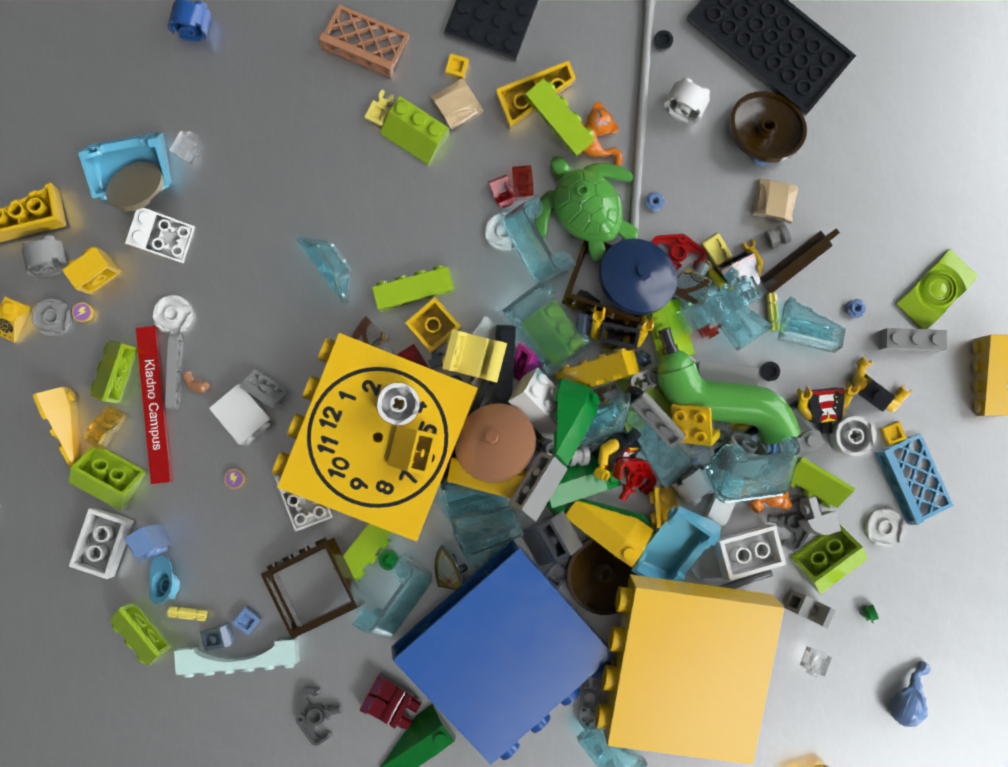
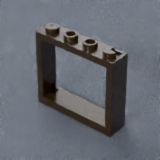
[561,240,642,329]
[261,537,366,639]

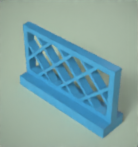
[875,433,954,525]

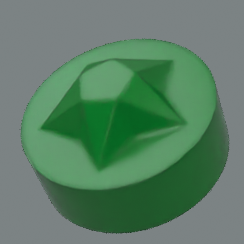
[378,550,399,570]

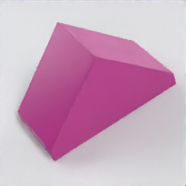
[513,342,543,382]

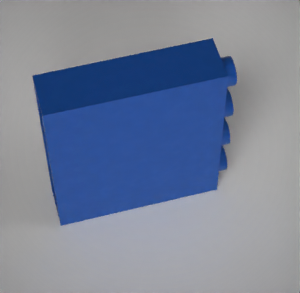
[391,539,614,765]

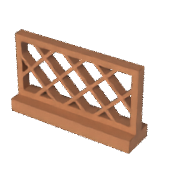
[319,4,409,78]

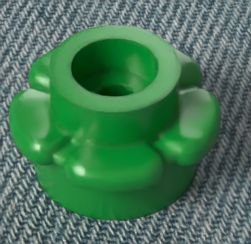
[862,604,879,624]

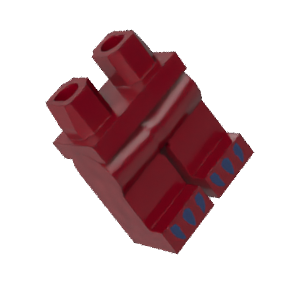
[359,673,422,730]

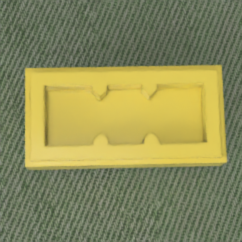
[701,232,733,266]

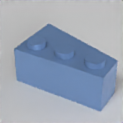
[124,523,172,564]

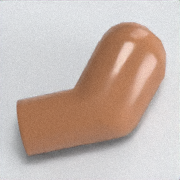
[182,371,210,394]

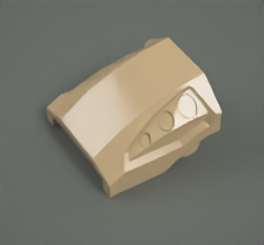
[429,78,484,130]
[752,178,798,224]

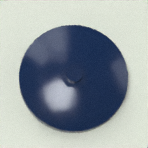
[599,239,677,315]

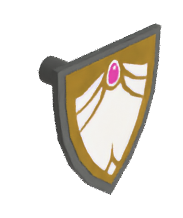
[434,544,468,590]

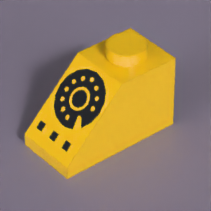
[0,297,32,343]

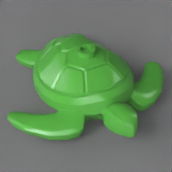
[534,156,639,262]

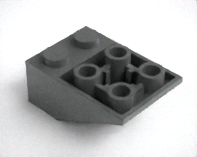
[520,511,583,566]

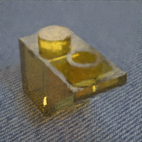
[81,405,127,449]

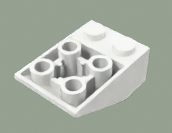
[122,208,195,263]
[274,475,333,532]

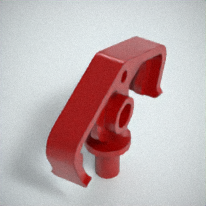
[651,234,707,272]
[612,458,657,502]

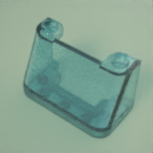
[502,195,576,284]
[502,281,591,376]
[705,437,800,503]
[352,552,433,638]

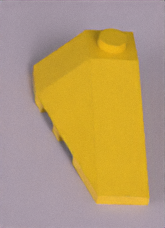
[32,387,81,468]
[565,500,654,567]

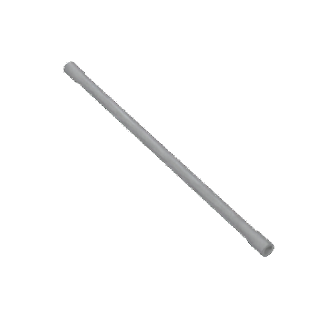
[629,0,655,239]

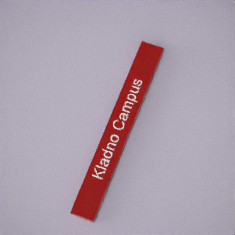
[136,326,172,484]

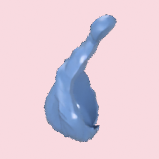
[889,661,931,727]

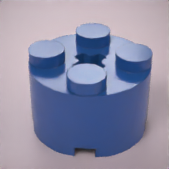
[167,0,212,42]

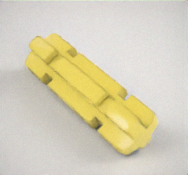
[765,293,780,332]
[167,606,208,621]

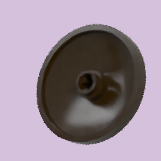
[729,91,807,163]
[565,537,637,615]

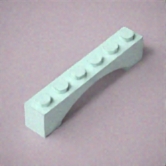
[174,637,300,678]

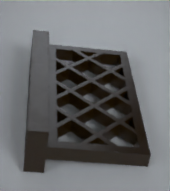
[760,228,840,293]

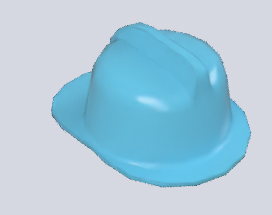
[149,556,180,604]

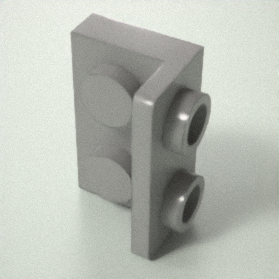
[240,369,288,408]

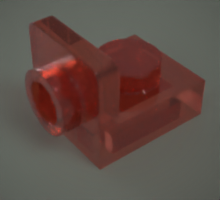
[512,165,534,197]
[691,312,722,339]

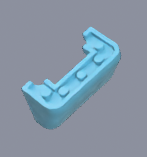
[78,132,172,200]
[631,506,721,581]

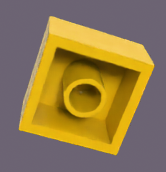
[62,247,122,295]
[405,297,462,355]

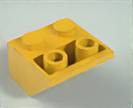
[387,425,438,476]

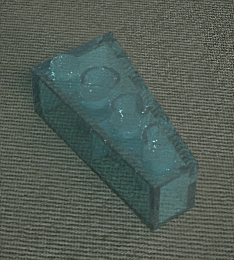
[675,274,763,335]
[621,407,694,489]

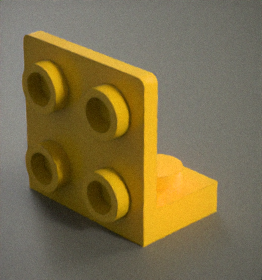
[671,403,720,446]
[648,487,677,528]

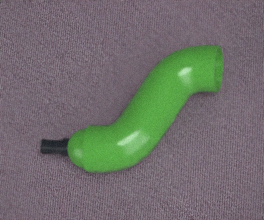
[657,327,801,444]

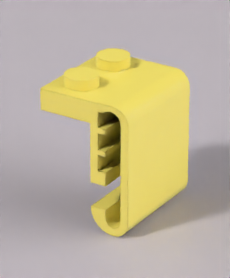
[442,329,507,382]

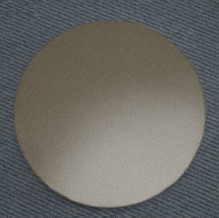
[106,162,164,211]

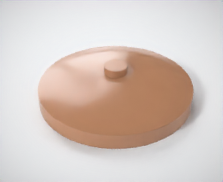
[455,404,536,483]

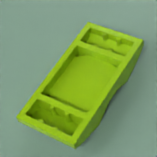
[895,249,978,329]

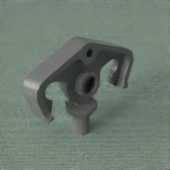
[767,494,810,552]
[295,686,342,746]

